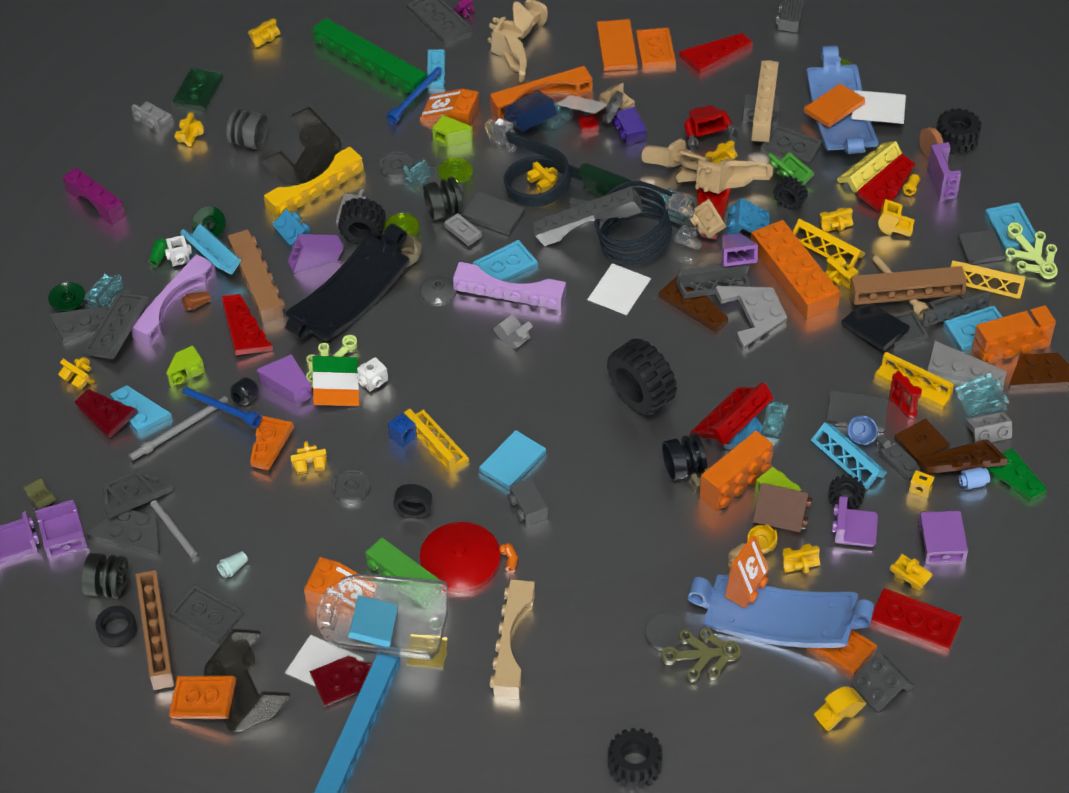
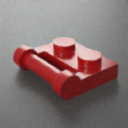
[889,371,922,419]

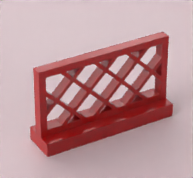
[690,382,774,445]

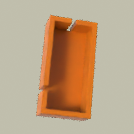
[972,305,1056,364]
[700,431,773,512]

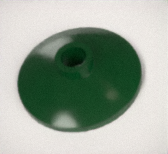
[192,206,226,238]
[48,282,85,311]

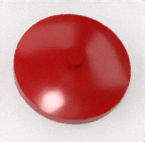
[420,522,501,593]

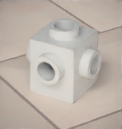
[165,235,192,266]
[357,357,388,391]

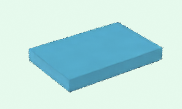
[984,202,1036,252]
[473,240,538,282]
[944,305,1002,352]
[479,430,546,490]
[348,595,398,648]

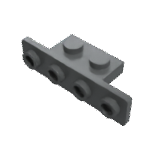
[922,291,991,327]

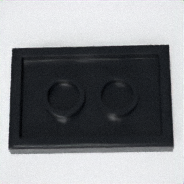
[841,303,909,351]

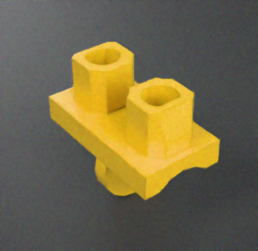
[248,18,281,48]
[174,112,205,147]
[705,140,737,164]
[527,162,558,193]
[820,207,853,232]
[825,256,858,290]
[58,357,95,390]
[291,441,327,475]
[782,544,820,573]
[890,554,933,591]

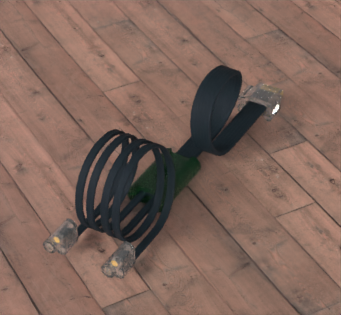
[484,118,702,265]

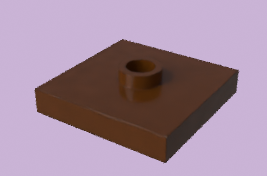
[894,418,950,462]

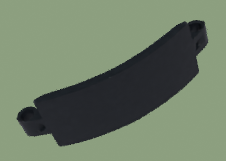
[284,223,410,341]

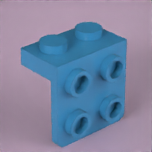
[726,197,770,235]

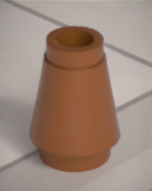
[182,291,211,311]

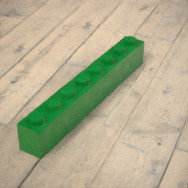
[312,18,427,94]

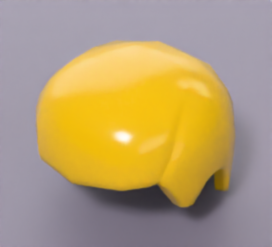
[747,524,778,554]

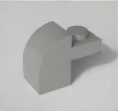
[493,314,533,348]

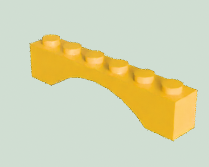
[263,146,364,218]

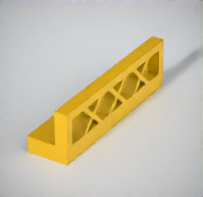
[792,219,866,269]
[951,260,1026,299]
[875,352,954,411]
[404,409,469,473]

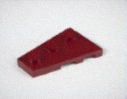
[74,389,138,438]

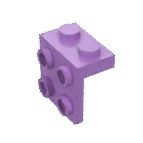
[832,496,878,547]

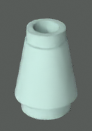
[217,551,248,578]

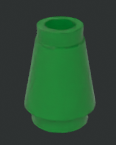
[149,238,168,266]

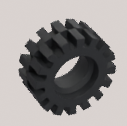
[773,176,808,210]
[828,474,865,510]

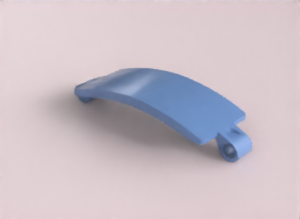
[806,45,878,154]
[688,574,874,648]

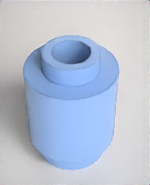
[958,467,990,490]

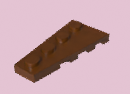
[659,275,728,333]

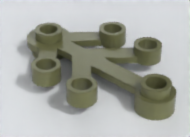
[661,628,741,682]

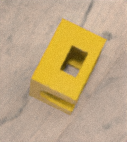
[909,470,935,499]

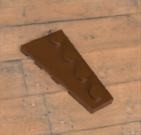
[917,439,1007,474]

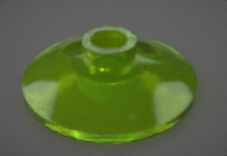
[438,158,473,184]
[384,213,420,236]

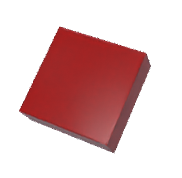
[578,115,599,134]

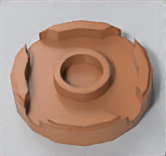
[919,127,943,160]

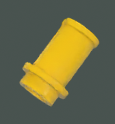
[903,174,920,196]

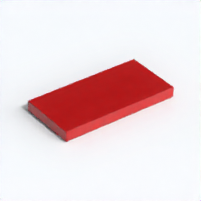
[871,588,962,653]

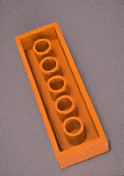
[751,220,840,320]

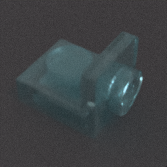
[403,158,434,186]

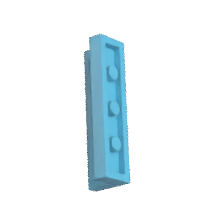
[180,223,242,275]
[811,422,888,489]

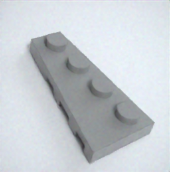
[927,341,1007,390]

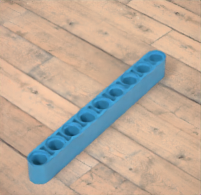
[314,651,400,793]

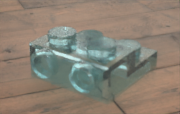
[955,373,1009,418]

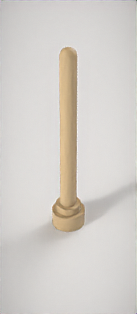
[873,256,930,319]

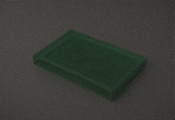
[172,68,223,112]

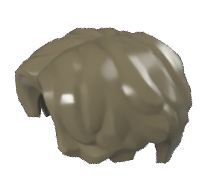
[399,233,422,268]

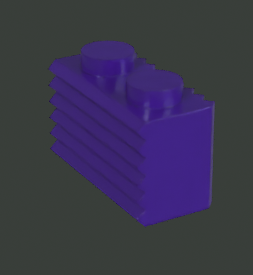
[613,107,646,146]

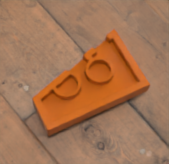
[250,416,294,470]

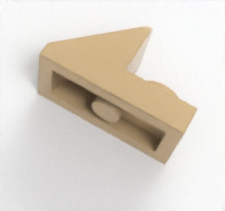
[599,83,635,111]

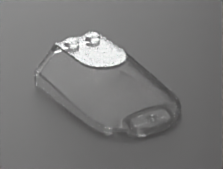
[316,574,448,661]

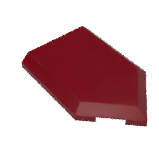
[309,656,373,707]

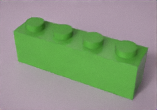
[365,538,442,608]

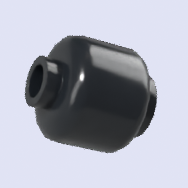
[230,377,259,406]

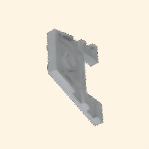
[714,286,788,350]

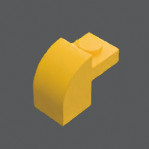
[878,199,914,237]
[813,686,867,731]

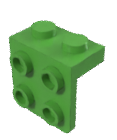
[767,152,815,186]

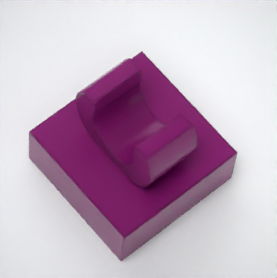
[453,0,475,18]

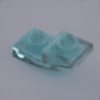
[761,401,788,439]

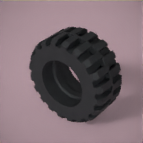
[607,339,677,415]

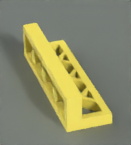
[837,141,902,193]

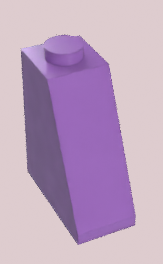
[722,233,758,267]
[288,234,343,273]
[257,355,313,404]

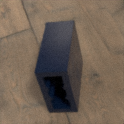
[503,90,558,132]

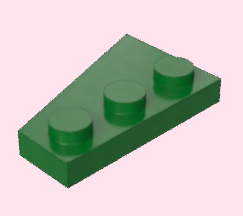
[985,448,1048,502]

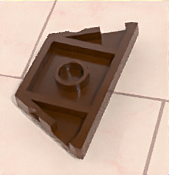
[1008,353,1069,390]

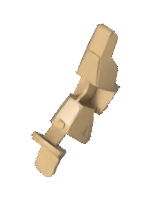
[488,0,548,82]
[642,139,774,194]

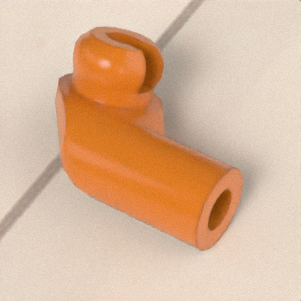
[500,543,518,573]

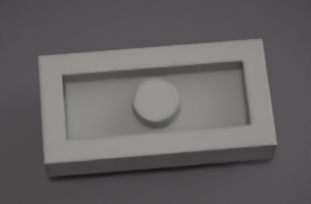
[444,213,482,246]

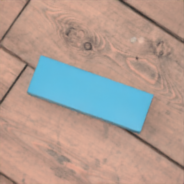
[427,50,445,89]

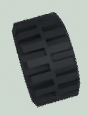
[936,108,982,154]
[338,198,386,244]
[608,728,663,789]

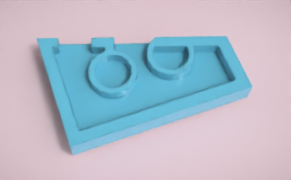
[110,385,172,435]

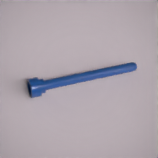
[386,67,442,124]
[182,387,262,428]

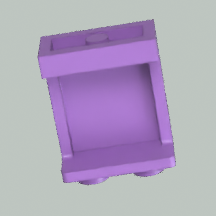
[927,142,961,200]
[35,500,88,559]
[918,510,968,564]
[0,511,39,564]

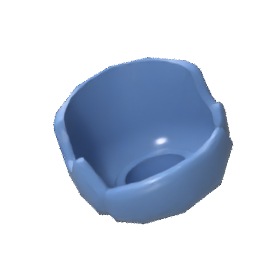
[847,415,878,445]

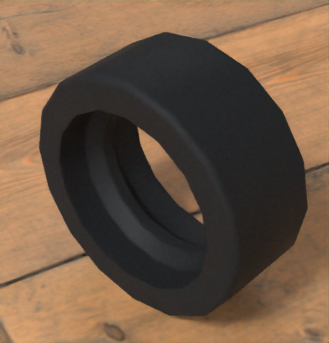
[393,484,432,518]
[95,606,137,647]

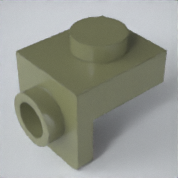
[23,477,56,510]

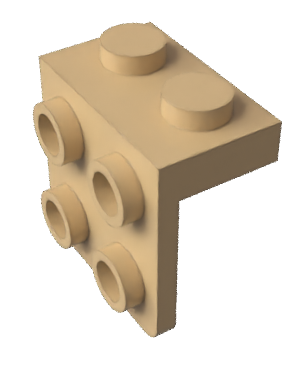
[681,198,727,238]

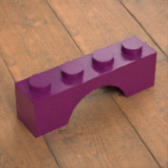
[63,168,126,225]

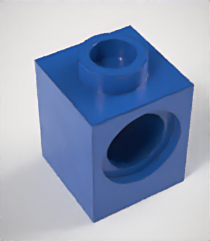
[388,413,417,449]

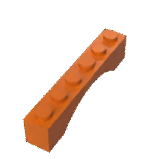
[490,66,592,120]

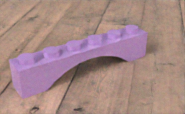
[131,254,216,347]
[453,262,566,310]

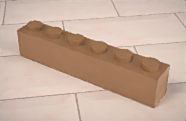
[228,229,285,323]
[850,266,967,305]
[136,570,175,690]

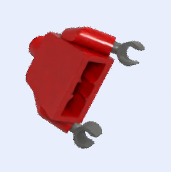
[684,105,739,151]

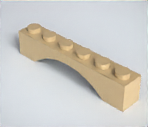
[752,60,779,142]
[490,579,535,699]

